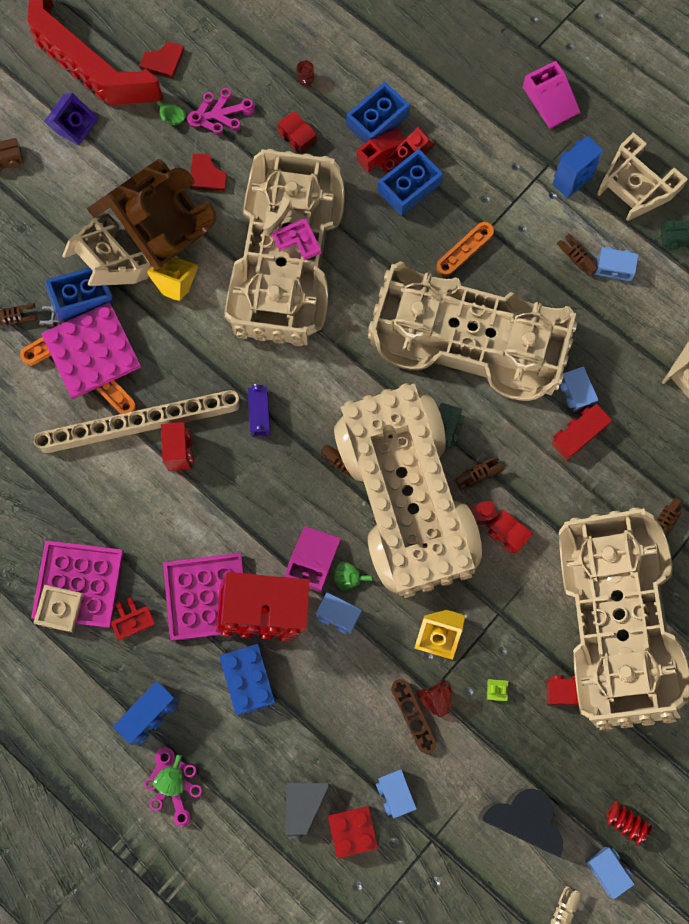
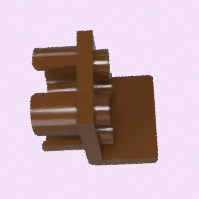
[87,159,216,270]

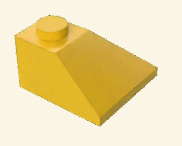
[147,257,198,301]
[414,610,465,660]

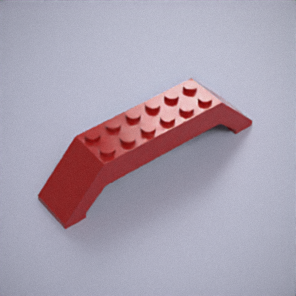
[27,0,163,105]

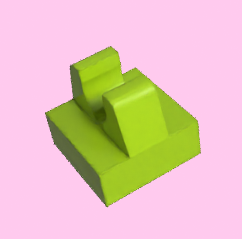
[487,679,508,702]

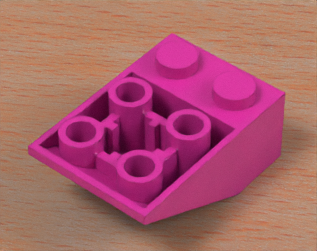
[522,61,580,129]
[284,526,341,593]

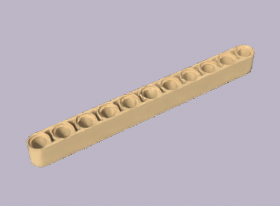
[34,390,240,453]

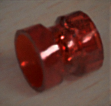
[296,60,314,86]

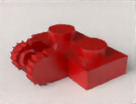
[111,597,156,641]

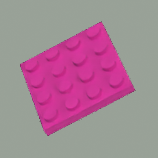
[41,302,141,400]
[31,541,124,628]
[163,553,244,641]

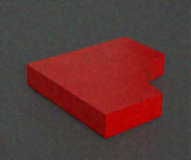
[139,41,185,79]
[189,153,227,191]

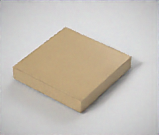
[34,585,84,633]

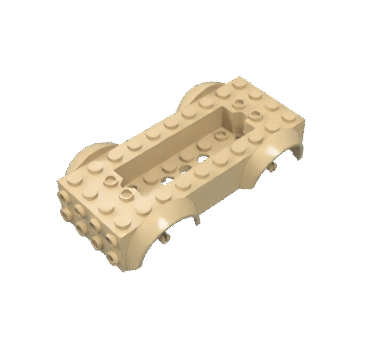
[224,149,345,346]
[368,261,578,401]
[334,383,482,598]
[559,507,689,730]

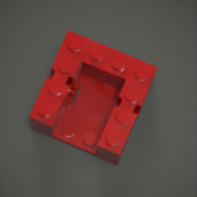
[216,572,310,642]

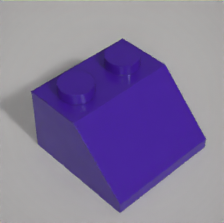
[44,93,99,145]

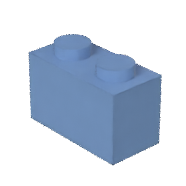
[595,247,638,281]
[559,366,598,413]
[316,592,362,634]
[376,769,416,819]
[586,847,634,899]

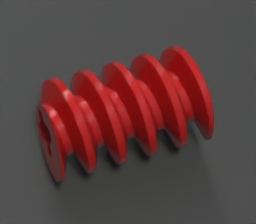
[606,800,653,846]

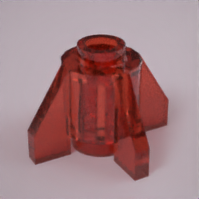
[417,679,453,717]

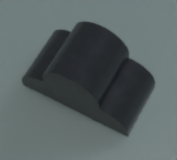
[478,789,563,857]

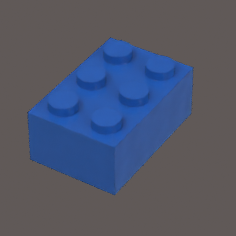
[346,82,410,143]
[552,136,604,199]
[378,149,443,216]
[45,268,112,322]
[219,644,276,716]
[113,681,180,745]

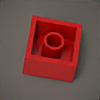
[161,422,194,471]
[328,806,378,858]

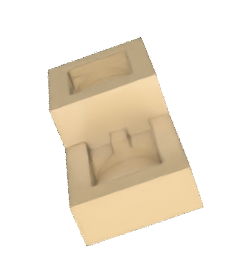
[263,196,292,235]

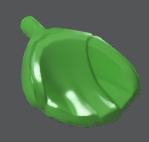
[157,101,187,126]
[333,561,373,592]
[153,754,184,796]

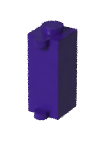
[248,385,271,437]

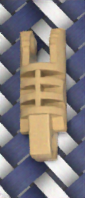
[551,886,582,924]

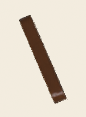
[391,679,436,754]

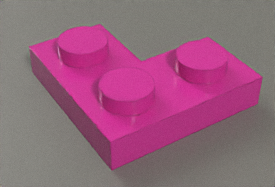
[271,218,321,260]

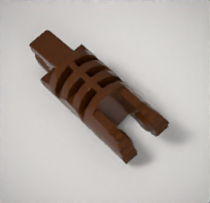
[557,234,597,276]
[0,303,38,326]
[321,445,353,478]
[456,456,505,490]
[657,498,682,538]

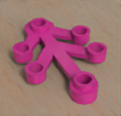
[187,88,255,135]
[144,747,202,826]

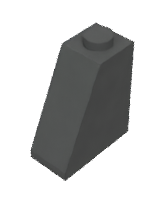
[285,783,328,839]

